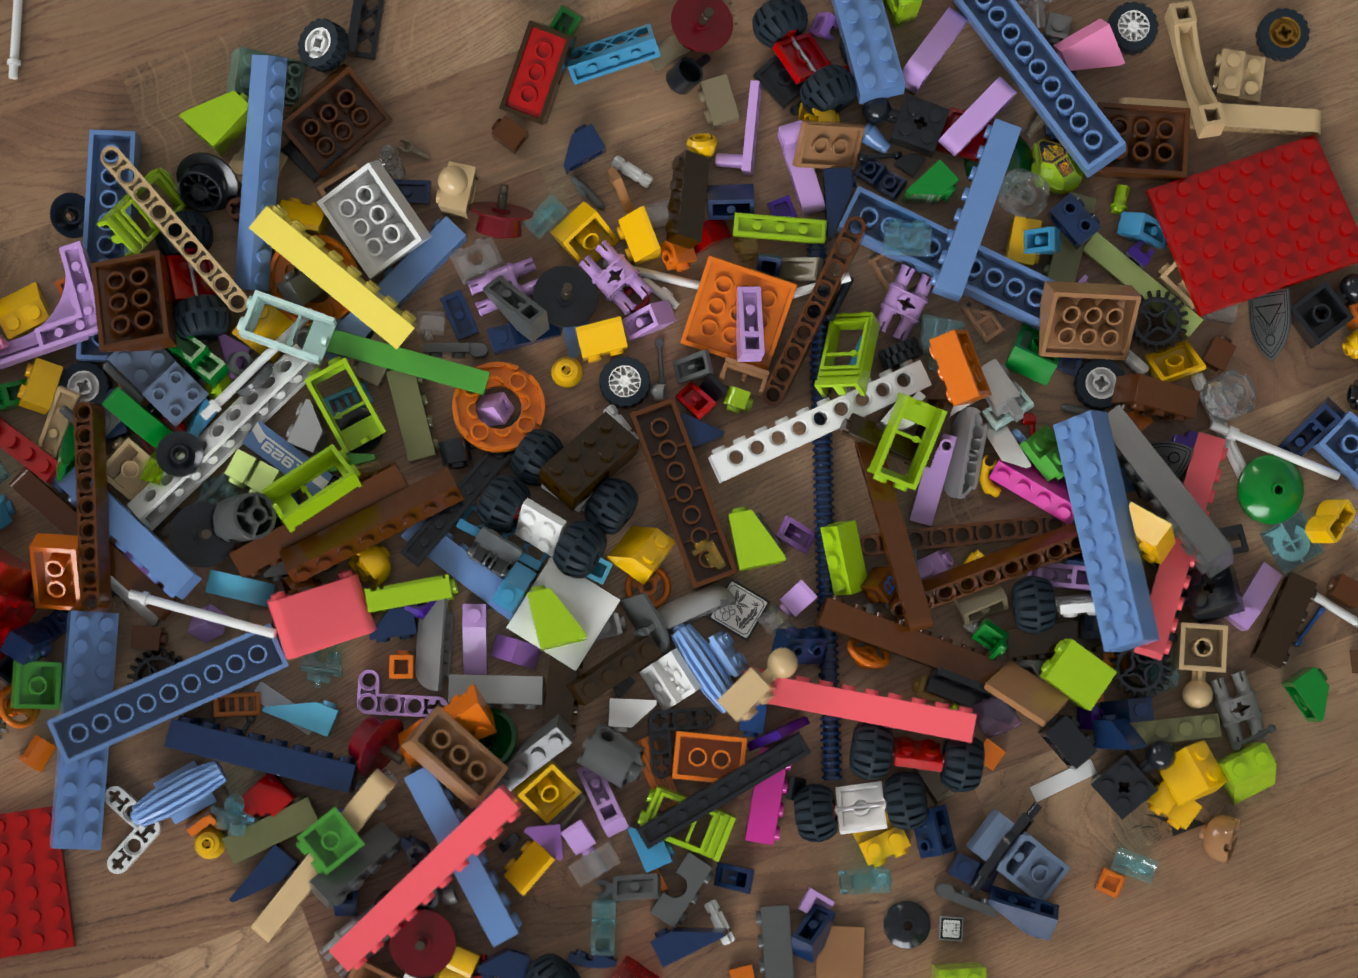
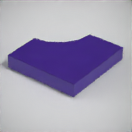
[747,716,810,752]

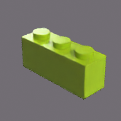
[820,520,867,596]

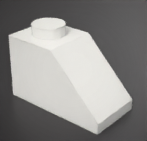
[608,698,657,732]

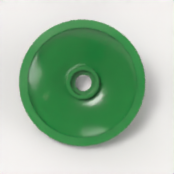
[1237,455,1304,524]

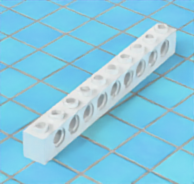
[127,344,318,530]
[708,359,932,483]

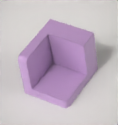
[476,392,515,427]
[188,604,228,643]
[798,887,835,913]

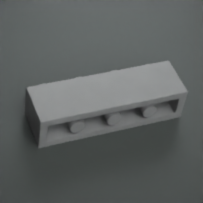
[448,674,544,709]

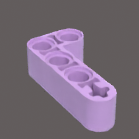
[902,7,968,95]
[938,77,1017,157]
[778,120,826,216]
[357,669,449,717]

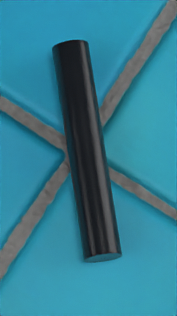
[826,276,854,321]

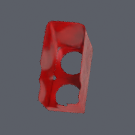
[236,773,296,819]

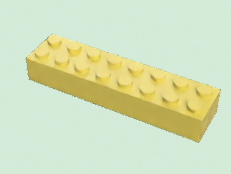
[249,204,418,349]

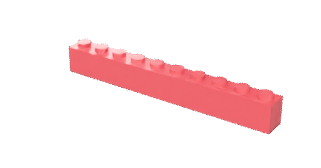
[1133,432,1228,660]
[742,666,977,743]
[329,785,523,972]

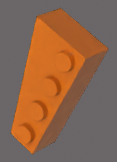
[398,684,497,768]

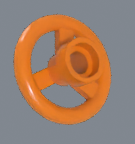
[625,567,671,609]
[847,638,891,669]
[0,685,40,728]

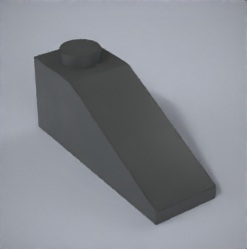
[483,275,550,342]

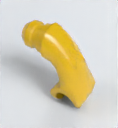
[979,455,1002,497]

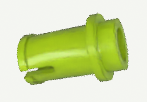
[1110,184,1131,215]

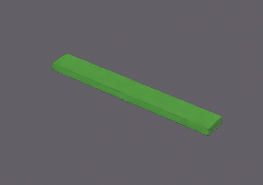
[304,323,490,395]

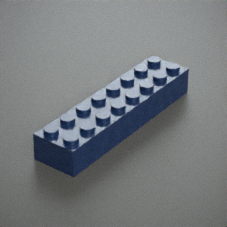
[164,715,359,793]

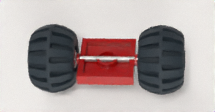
[752,0,856,117]
[155,211,230,342]
[849,722,985,792]

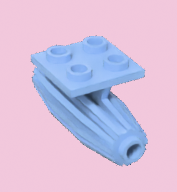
[671,623,748,714]
[130,760,227,827]

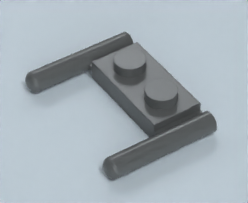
[60,362,145,440]

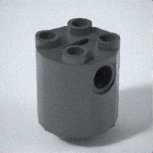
[213,492,276,543]
[577,722,646,789]

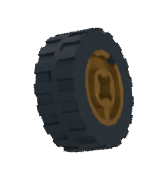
[1255,8,1310,62]

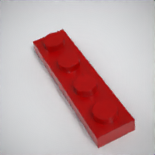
[0,417,57,484]

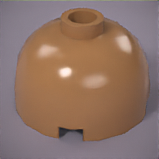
[1199,815,1241,864]

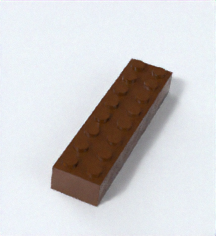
[630,397,738,590]

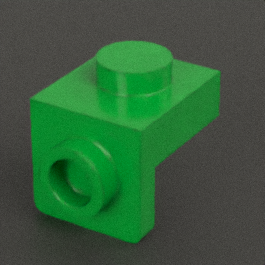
[971,618,1009,660]

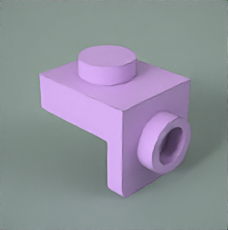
[916,548,954,580]

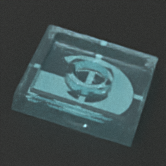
[1260,511,1325,574]

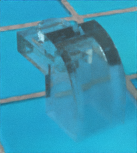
[838,867,892,895]
[590,899,616,956]

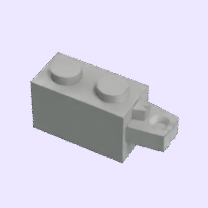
[981,358,1024,422]

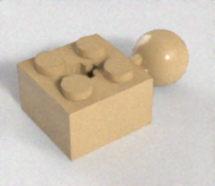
[436,161,479,221]
[1173,622,1228,710]
[717,648,798,722]

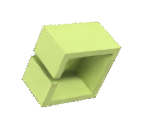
[224,449,285,495]

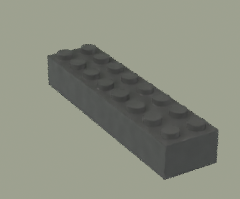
[1107,405,1234,579]

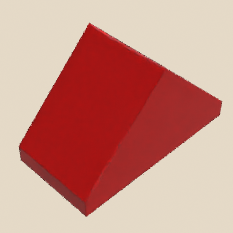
[693,219,732,256]
[675,381,717,421]

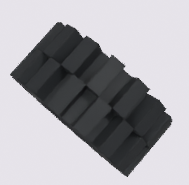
[878,337,923,371]

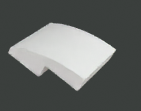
[639,648,702,710]

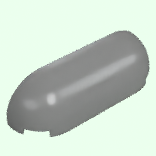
[943,407,987,499]
[656,584,736,633]
[415,598,454,691]

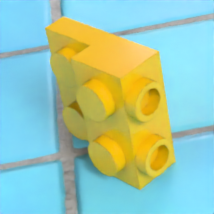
[852,809,911,868]

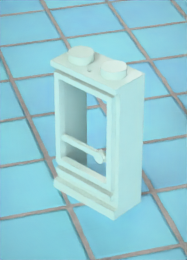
[237,290,337,366]

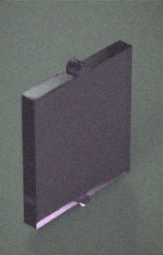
[969,696,1022,738]

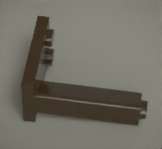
[840,399,954,468]

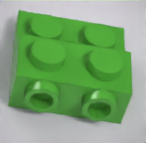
[1019,424,1064,482]
[10,660,63,709]
[296,807,365,875]

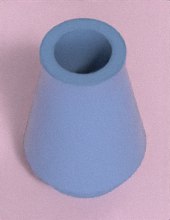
[862,122,892,154]

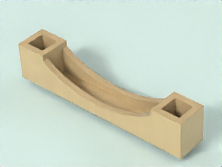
[1164,1,1227,139]

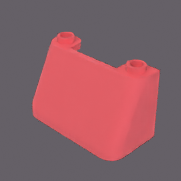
[266,569,377,659]

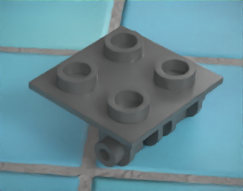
[466,526,523,578]

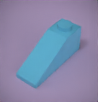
[262,700,341,737]

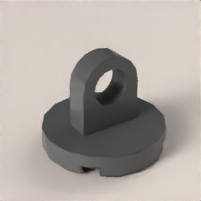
[227,351,274,397]

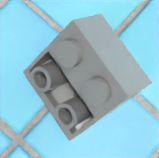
[286,399,329,455]

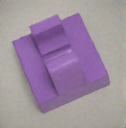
[809,12,839,40]

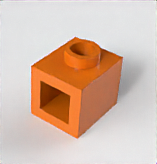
[659,240,697,272]
[389,651,416,679]

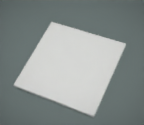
[506,557,620,671]

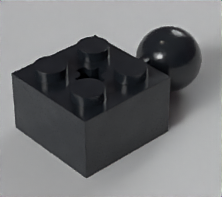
[862,94,950,158]
[1291,273,1358,349]
[1174,565,1245,624]
[1038,714,1097,770]
[1091,740,1176,820]

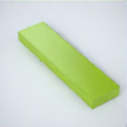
[733,212,827,244]

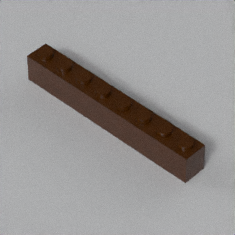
[229,461,409,578]
[279,467,464,584]
[815,595,1002,685]

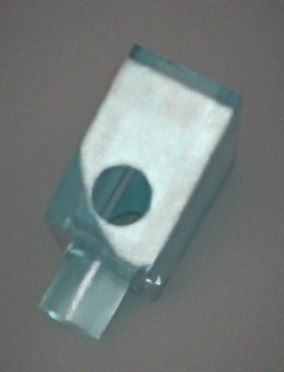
[920,314,966,371]

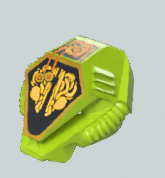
[1031,138,1083,194]

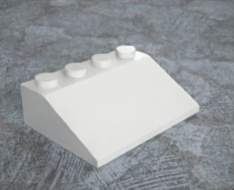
[317,160,432,279]

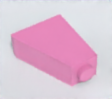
[1053,18,1125,71]

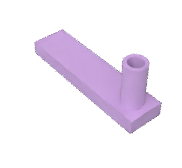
[716,80,762,176]
[908,433,957,526]

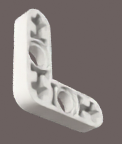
[105,786,162,874]

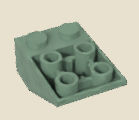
[226,47,305,106]

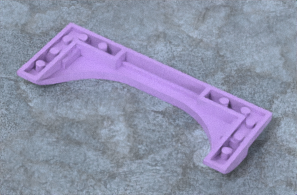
[0,241,98,370]

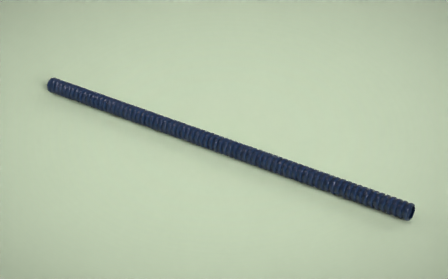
[806,233,842,781]

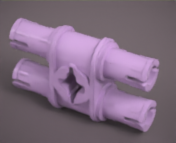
[578,240,653,315]
[467,257,539,316]
[877,264,932,341]

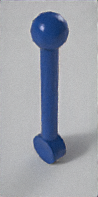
[1294,606,1326,647]

